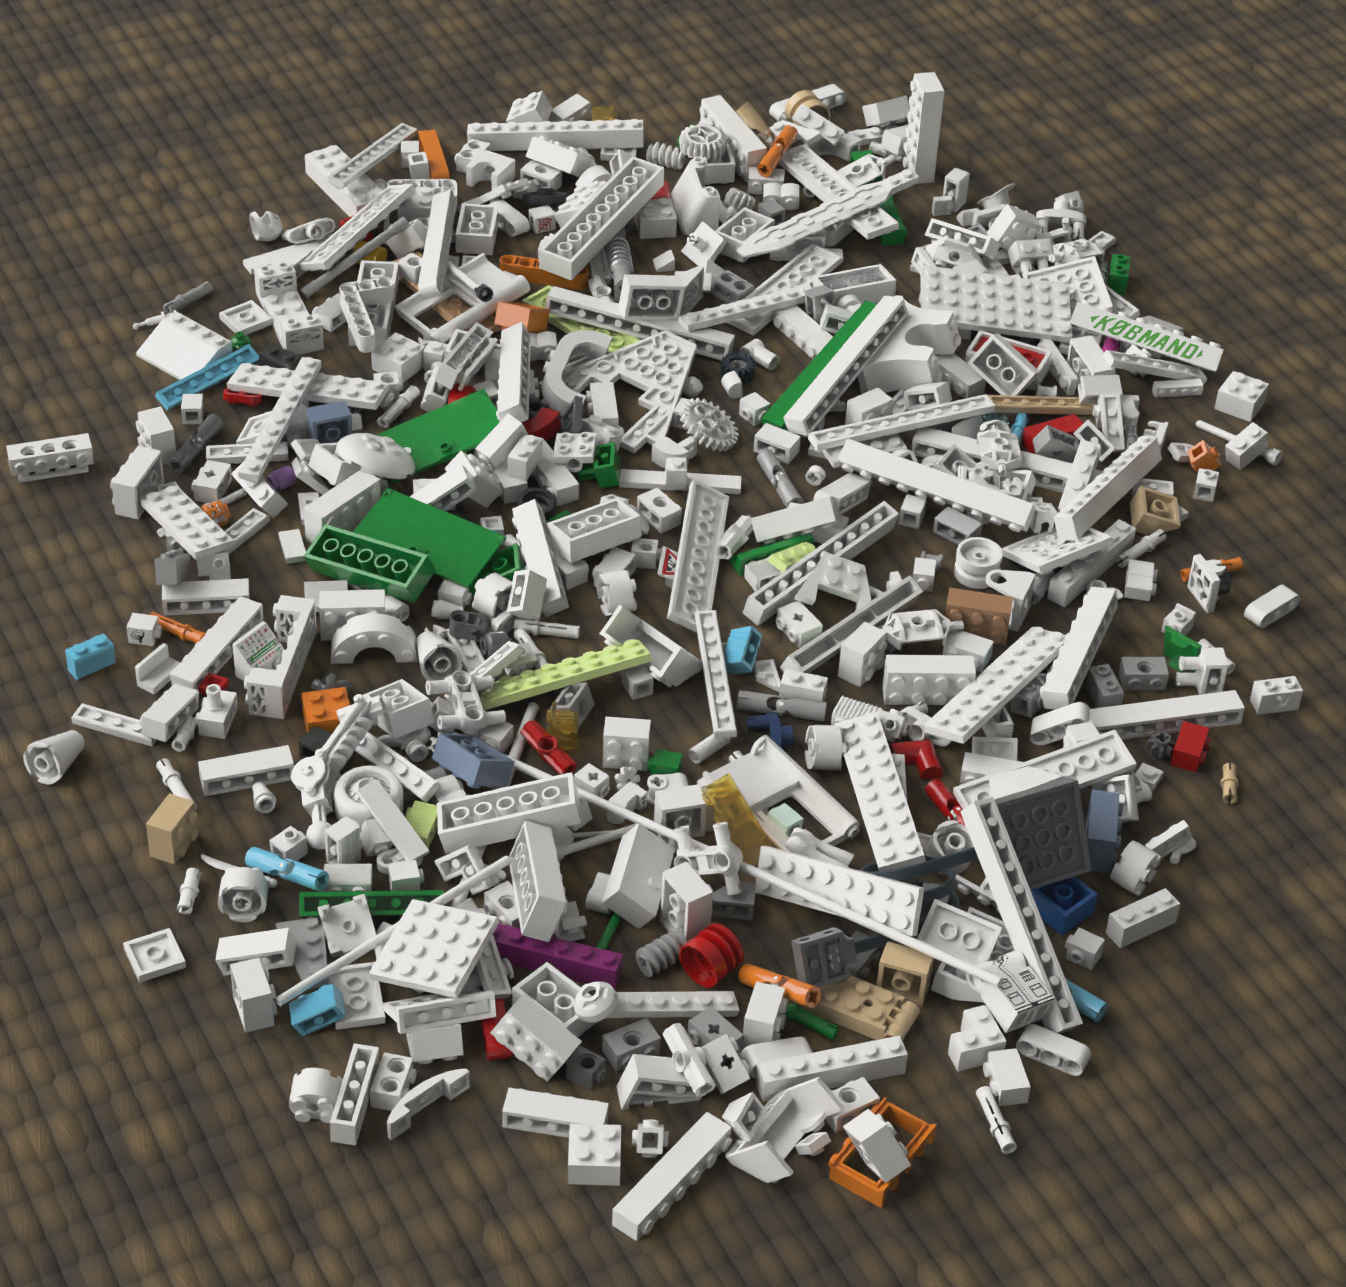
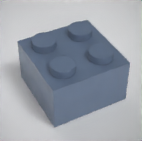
[306,401,352,444]

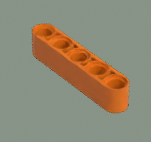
[417,129,449,179]
[500,255,589,290]

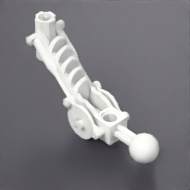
[291,694,387,850]

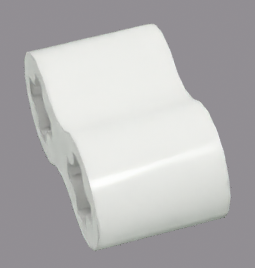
[585,872,611,915]

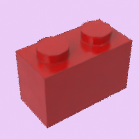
[1170,721,1211,773]

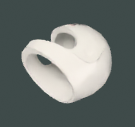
[250,211,283,242]

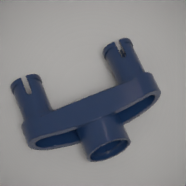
[746,712,794,752]

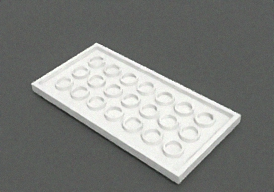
[920,265,1072,343]

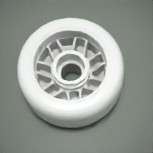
[334,766,404,827]

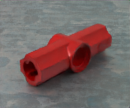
[520,720,577,775]

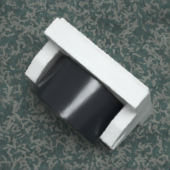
[1187,554,1231,613]

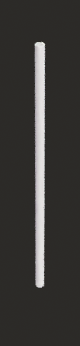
[275,856,511,1006]

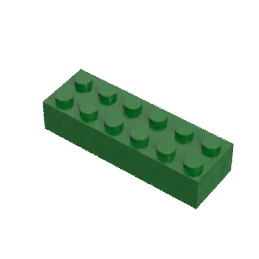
[303,524,435,603]

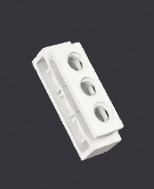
[434,322,498,391]
[6,433,94,483]

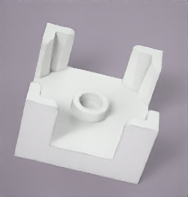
[317,894,376,958]

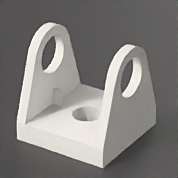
[986,570,1036,631]

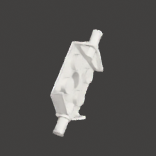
[837,154,895,188]
[1049,239,1106,263]
[976,424,1022,477]
[881,609,964,650]

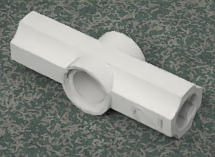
[588,275,614,302]
[715,515,753,560]
[663,1023,716,1096]

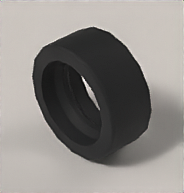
[517,487,556,521]

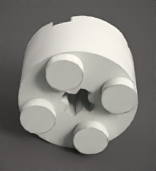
[597,570,637,616]
[472,573,512,619]
[805,725,847,771]
[926,820,974,875]
[1110,841,1162,897]
[218,867,268,922]
[289,1068,343,1123]

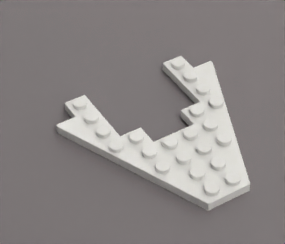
[538,330,697,454]

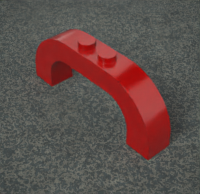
[448,383,562,442]

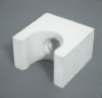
[466,149,515,189]

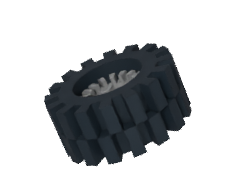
[720,352,756,385]

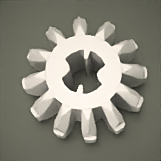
[724,188,756,211]

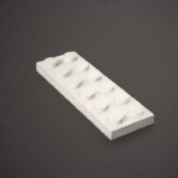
[139,485,234,560]

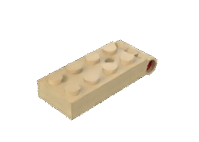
[791,976,920,1041]

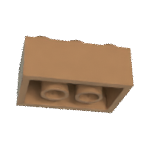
[945,588,1013,646]

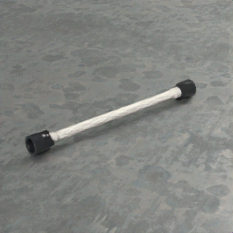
[447,260,493,302]

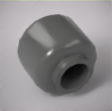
[480,631,513,659]

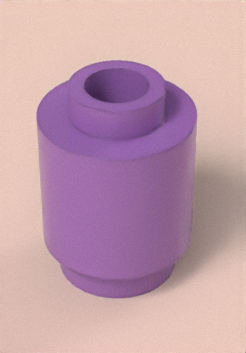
[266,465,298,491]

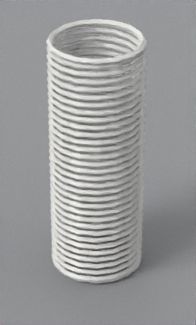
[689,733,731,764]

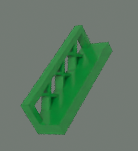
[728,533,814,576]

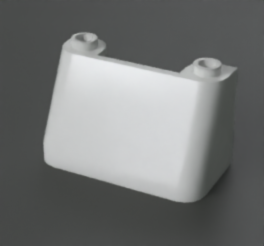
[671,157,720,235]

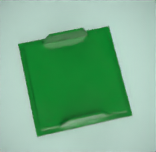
[1163,625,1202,673]

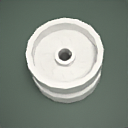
[954,537,1003,589]

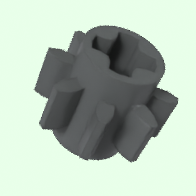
[1146,732,1175,759]

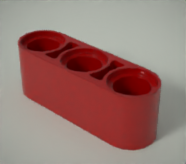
[480,998,513,1061]

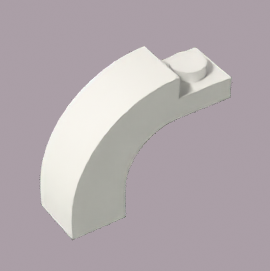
[805,134,861,161]

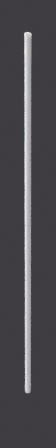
[452,732,1003,987]

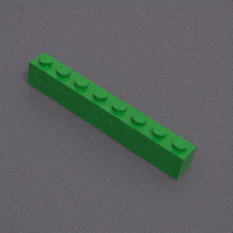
[850,150,907,246]

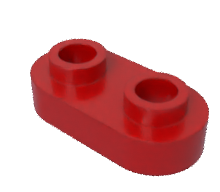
[223,388,262,407]

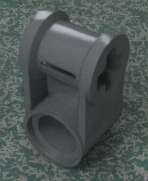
[449,610,492,642]

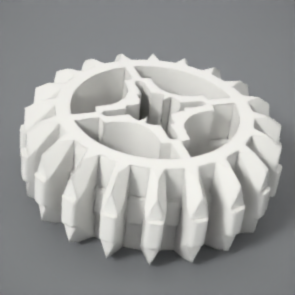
[679,124,727,161]

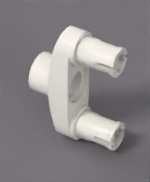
[1036,200,1087,240]
[281,218,335,244]
[900,701,953,747]

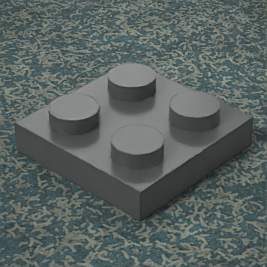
[560,396,585,434]

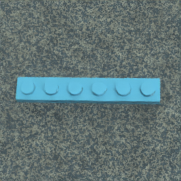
[155,344,259,411]

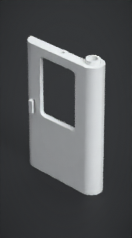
[394,253,530,343]
[703,735,860,852]

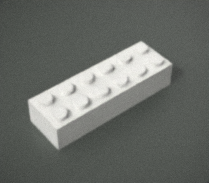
[903,72,944,184]
[699,95,767,182]
[305,145,383,217]
[348,260,399,347]
[437,772,581,854]
[509,820,568,942]

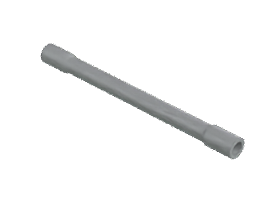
[300,217,409,299]

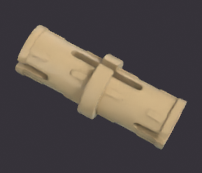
[1221,763,1239,804]

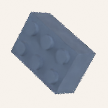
[432,733,515,789]
[1085,789,1123,874]

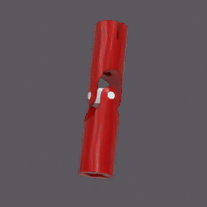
[925,779,965,826]

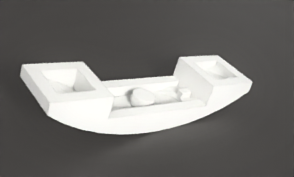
[387,1068,470,1140]

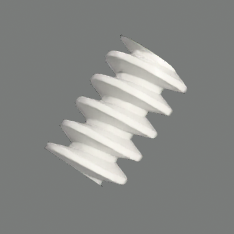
[646,142,685,170]

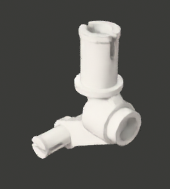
[1036,218,1072,247]

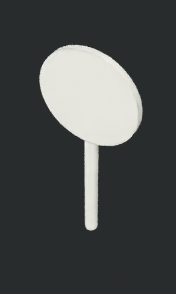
[552,827,613,846]

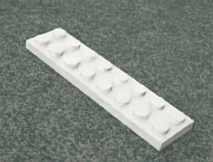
[299,184,416,272]
[726,243,842,336]
[227,363,389,410]
[953,730,1137,809]
[755,846,924,936]

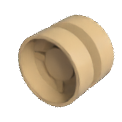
[785,90,830,126]

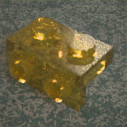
[547,702,579,750]

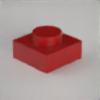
[198,673,229,695]

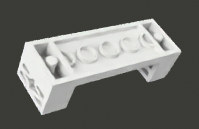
[254,261,324,355]
[244,595,317,719]

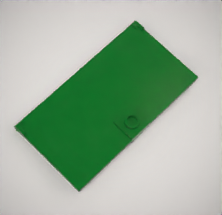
[377,389,500,485]
[353,488,507,589]

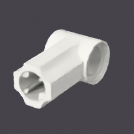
[740,339,779,371]

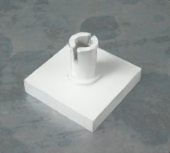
[681,221,728,266]

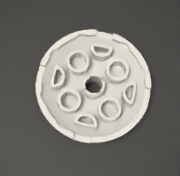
[336,433,415,479]

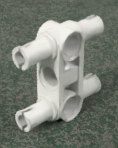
[426,670,506,735]
[674,822,743,895]

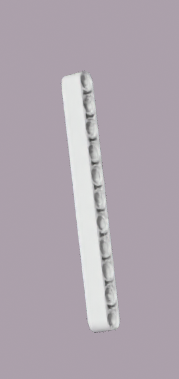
[418,190,456,300]

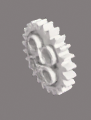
[679,398,739,452]

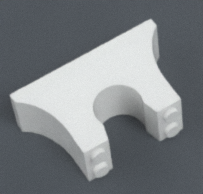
[858,295,961,394]

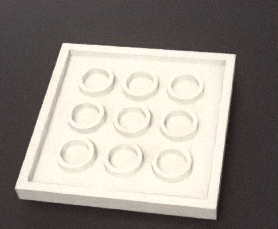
[1022,256,1113,318]
[1001,527,1113,574]
[369,899,499,998]

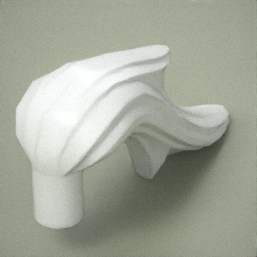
[377,728,431,750]

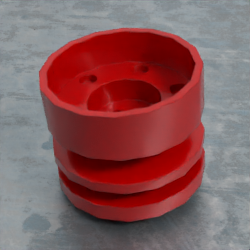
[679,923,744,988]

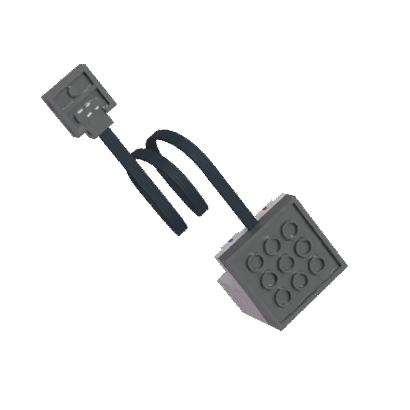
[791,766,1091,988]

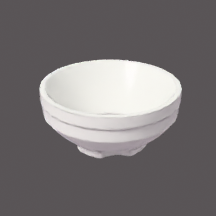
[573,982,618,1023]

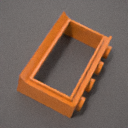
[828,1097,937,1208]

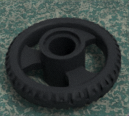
[523,188,569,208]

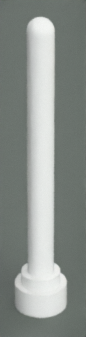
[1196,420,1283,466]
[555,823,647,862]

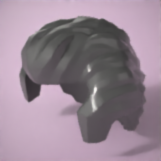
[311,672,353,694]

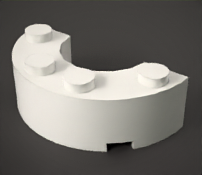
[331,613,418,664]

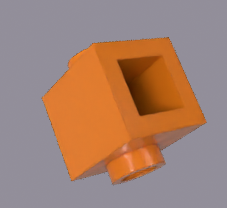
[1187,440,1221,472]

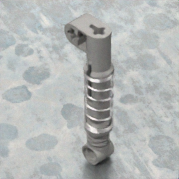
[606,226,634,304]

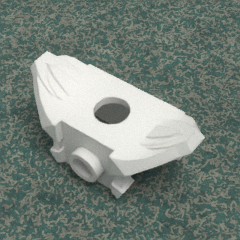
[925,235,984,269]

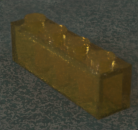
[701,773,774,867]

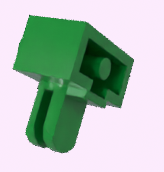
[576,442,621,488]

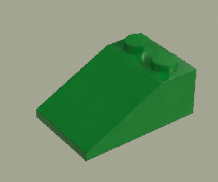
[469,543,527,596]

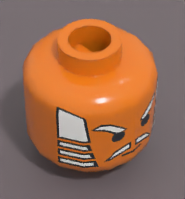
[201,500,231,527]

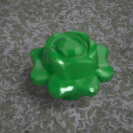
[230,331,252,350]

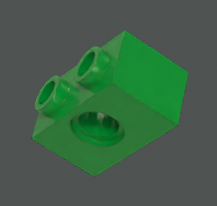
[1108,254,1131,295]

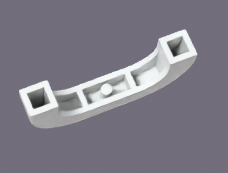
[541,330,612,416]

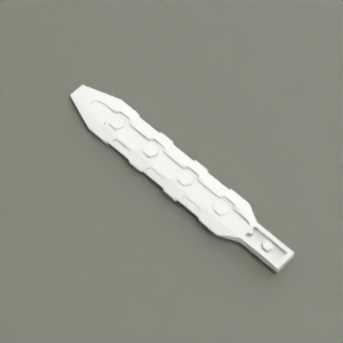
[737,169,920,258]

